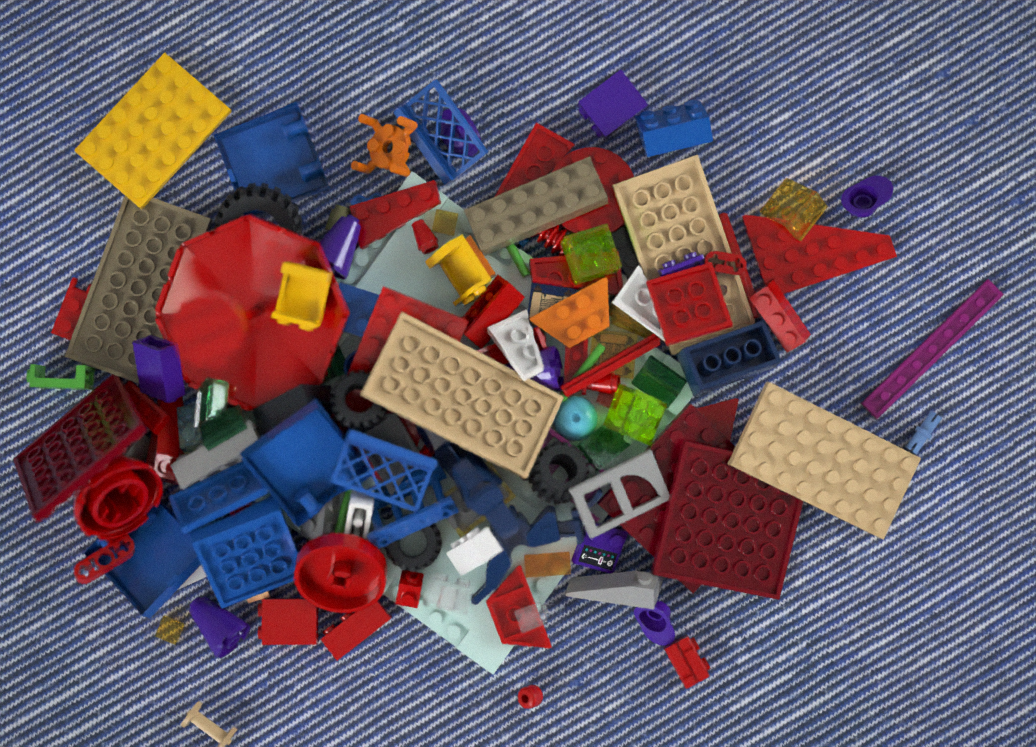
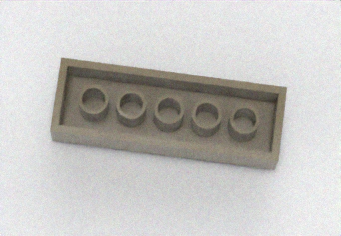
[464,157,608,256]

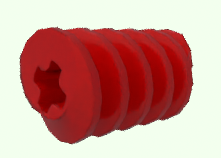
[531,224,580,256]

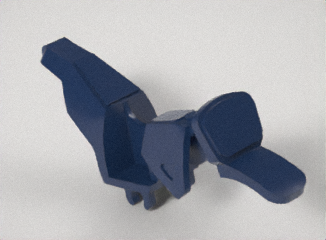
[415,423,519,538]
[471,488,603,605]

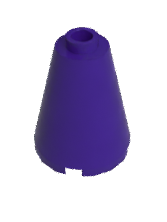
[319,215,361,280]
[504,346,564,391]
[189,596,251,658]

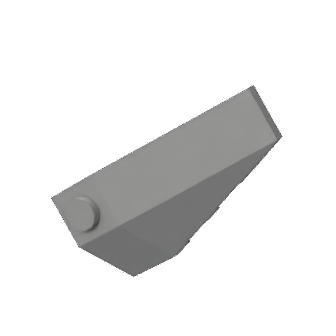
[565,571,664,609]

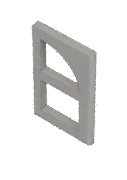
[569,449,670,539]

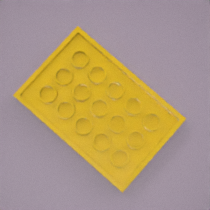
[74,52,232,210]

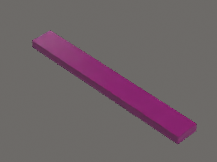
[860,279,1004,420]

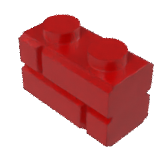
[663,634,711,689]

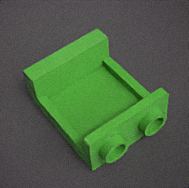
[26,364,95,390]

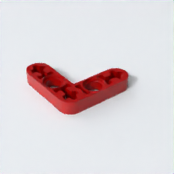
[74,534,135,584]

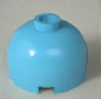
[553,396,598,441]

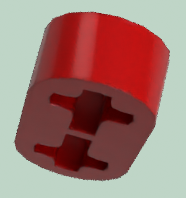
[703,251,747,275]

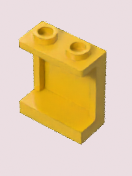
[425,235,492,306]
[272,261,333,331]

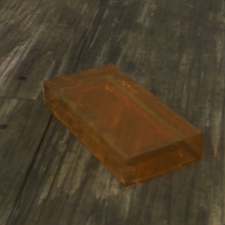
[524,551,571,578]

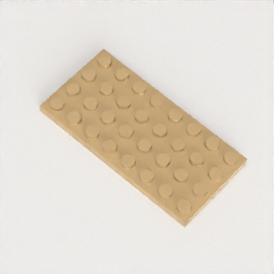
[612,155,755,355]
[361,312,564,479]
[728,381,921,540]

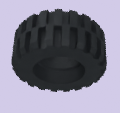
[213,183,302,235]

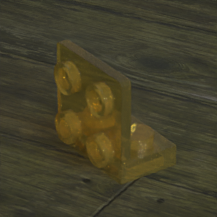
[760,178,828,241]

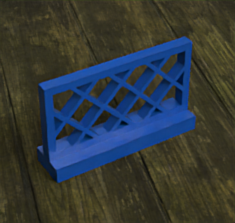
[393,79,489,185]
[330,428,438,512]

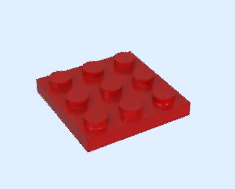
[646,262,733,346]

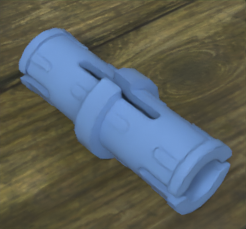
[905,411,942,455]

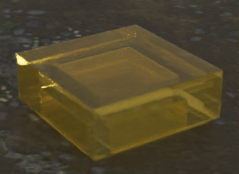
[432,209,459,236]
[155,615,186,645]

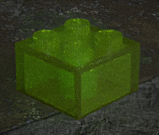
[561,224,622,285]
[603,384,667,446]

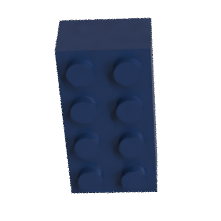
[677,320,782,397]

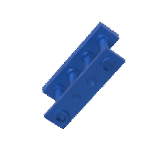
[367,459,459,549]

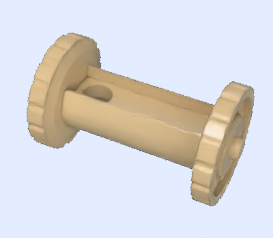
[181,701,238,747]

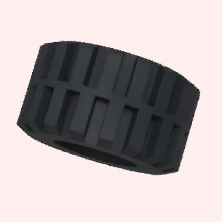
[330,370,387,432]
[528,441,590,504]
[384,514,442,571]

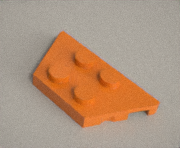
[529,277,609,349]

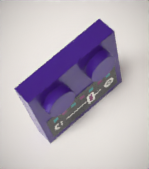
[571,521,628,573]

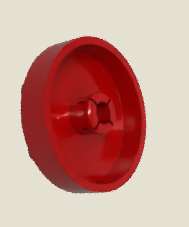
[551,147,634,238]
[294,533,387,613]

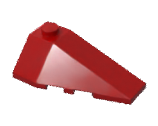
[146,396,190,485]

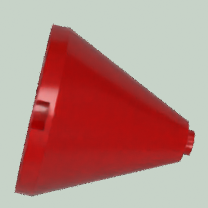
[74,455,163,540]

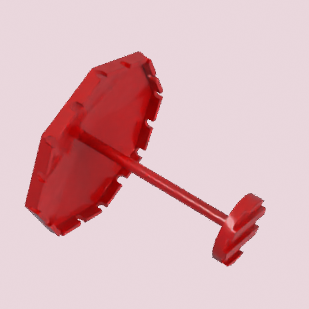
[155,214,350,411]

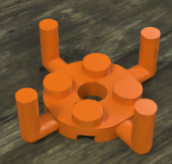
[351,114,418,177]

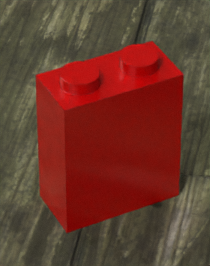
[258,598,318,645]

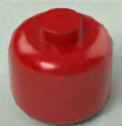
[517,684,543,709]

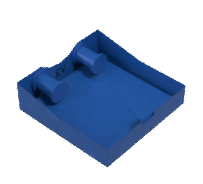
[214,102,331,217]
[240,399,371,527]
[189,495,299,608]
[84,498,201,619]

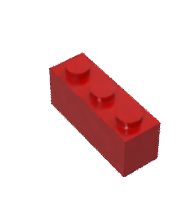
[462,275,525,349]
[749,279,811,353]
[320,600,392,661]

